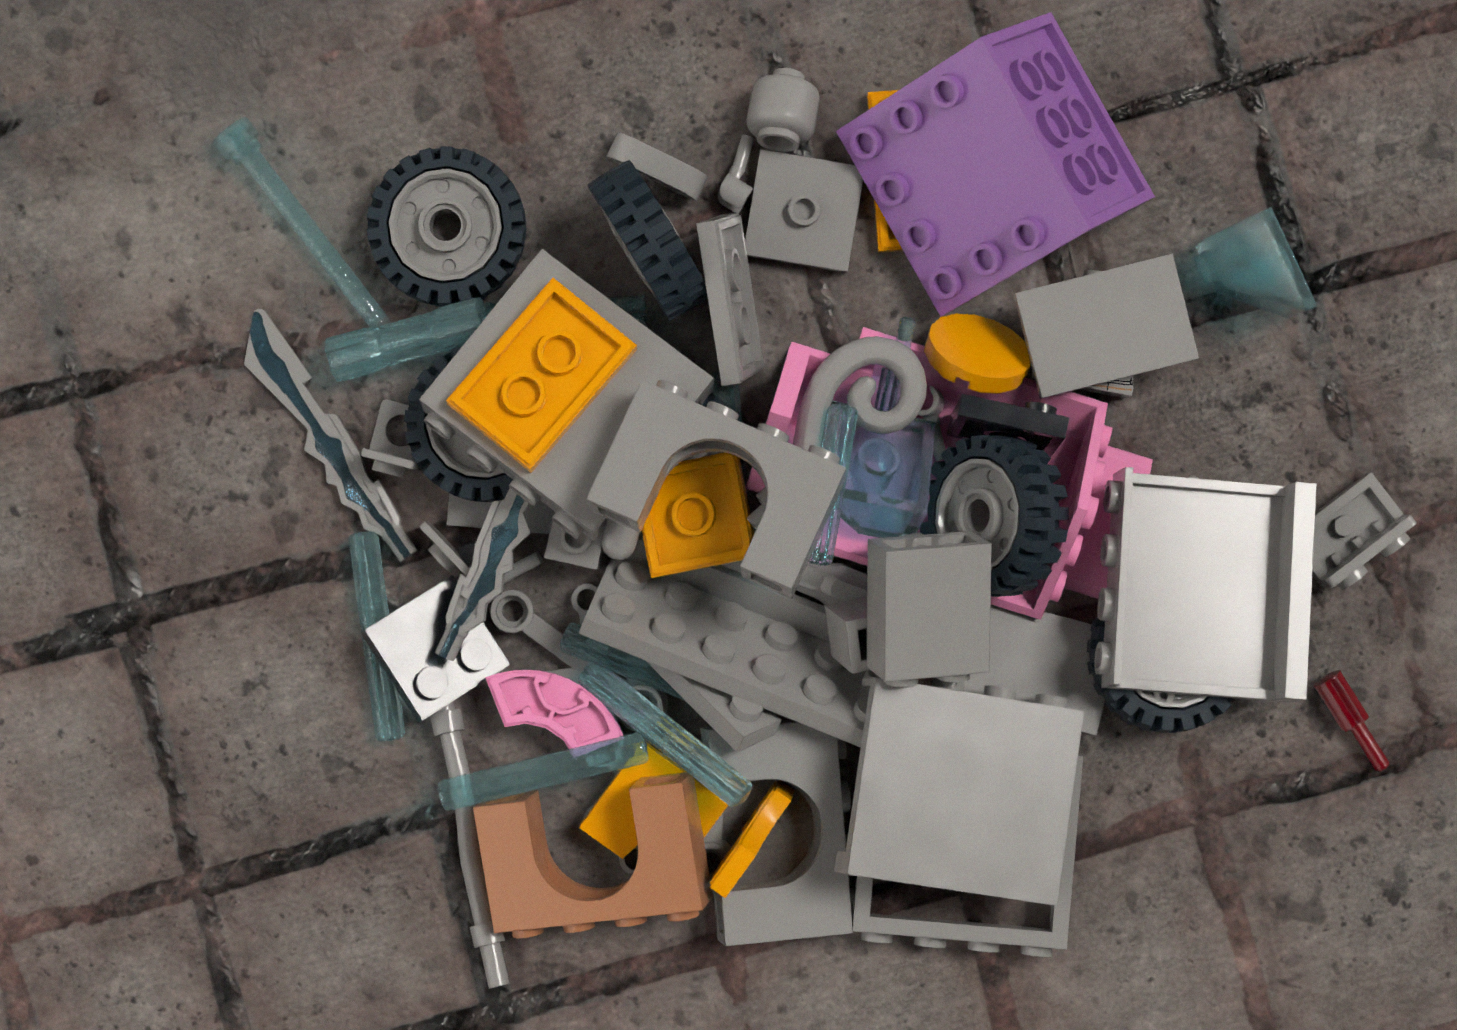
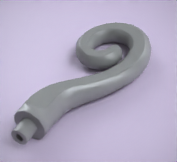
[747,336,927,530]

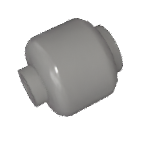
[746,68,820,152]

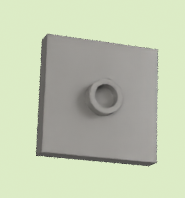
[745,149,863,273]

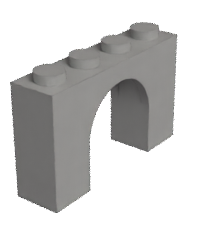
[586,380,846,599]
[700,719,855,946]

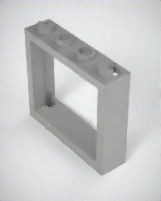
[852,754,1083,957]

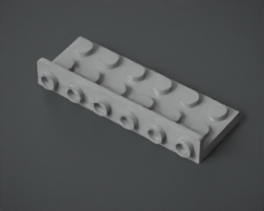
[579,532,880,747]

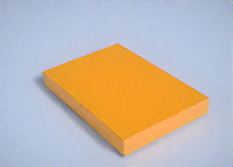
[446,278,637,473]

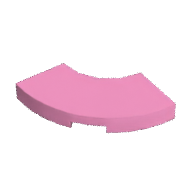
[485,669,625,758]

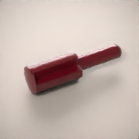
[1313,670,1389,772]

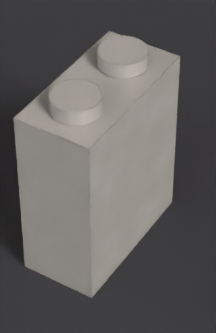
[867,531,992,687]

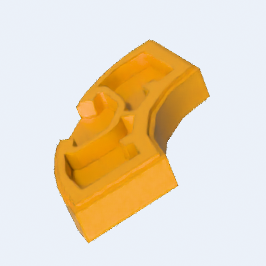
[709,780,794,898]

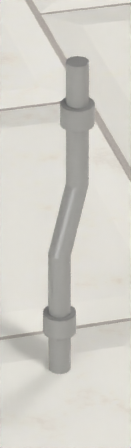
[430,701,510,989]

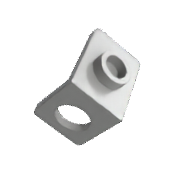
[361,399,420,478]
[419,521,516,576]

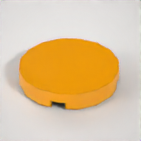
[924,313,1031,394]

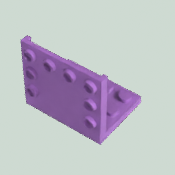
[836,12,1155,317]

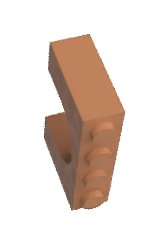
[473,771,713,938]

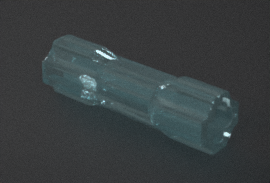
[325,297,488,382]

